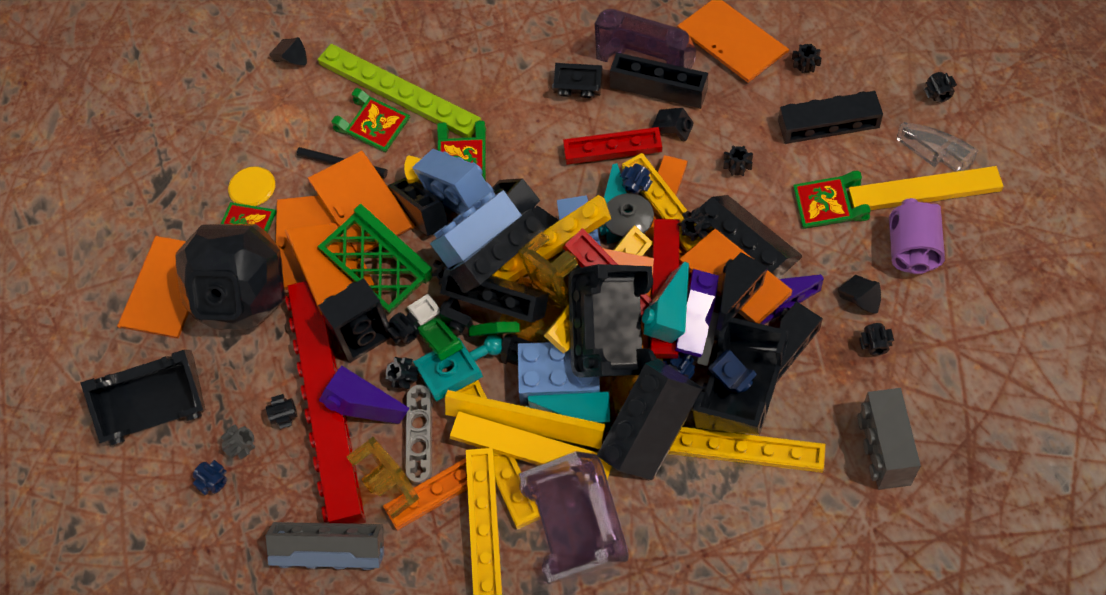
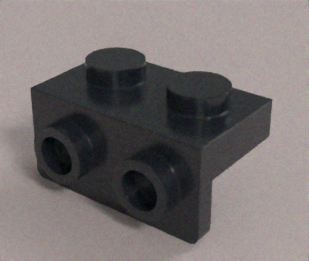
[552,63,603,98]

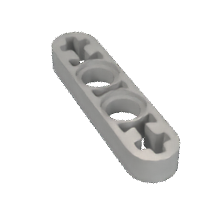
[406,385,432,486]

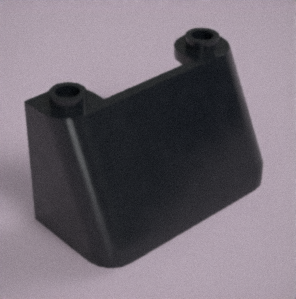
[568,264,656,378]
[80,350,206,446]

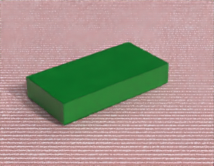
[417,316,463,361]
[469,322,520,336]

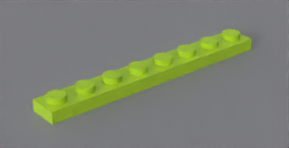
[317,44,482,138]

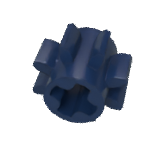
[620,163,653,195]
[662,352,695,379]
[193,460,227,495]

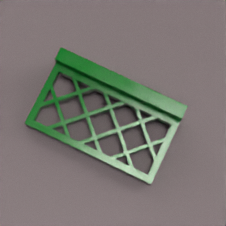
[318,204,433,314]

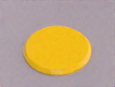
[228,166,276,206]

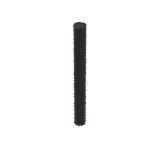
[296,147,388,178]

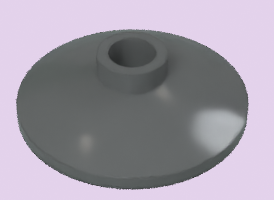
[605,193,654,238]

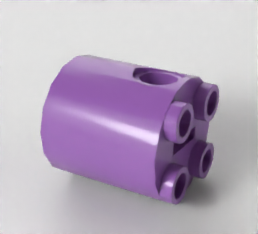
[889,198,945,274]

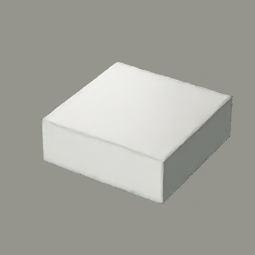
[407,294,440,326]

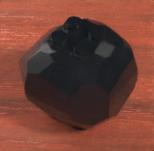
[175,224,285,330]

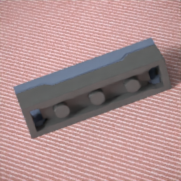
[266,522,385,570]

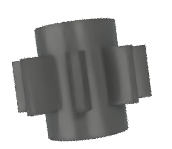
[221,425,255,459]

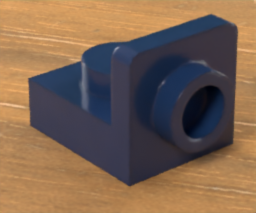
[708,350,757,393]

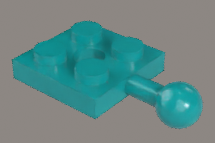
[413,335,503,402]

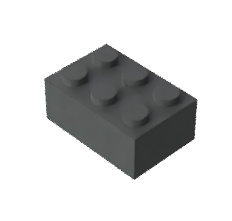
[857,388,921,490]

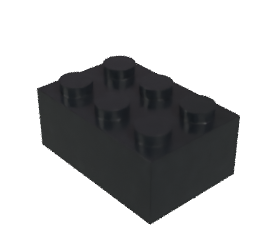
[318,278,391,363]

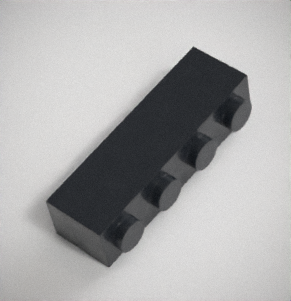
[610,52,709,109]
[778,91,883,144]
[449,208,546,293]
[440,266,550,323]

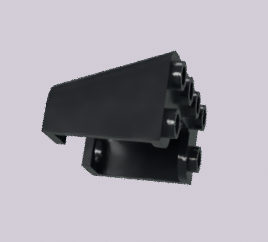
[691,318,788,435]

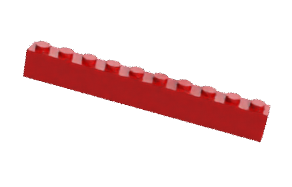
[285,281,366,524]

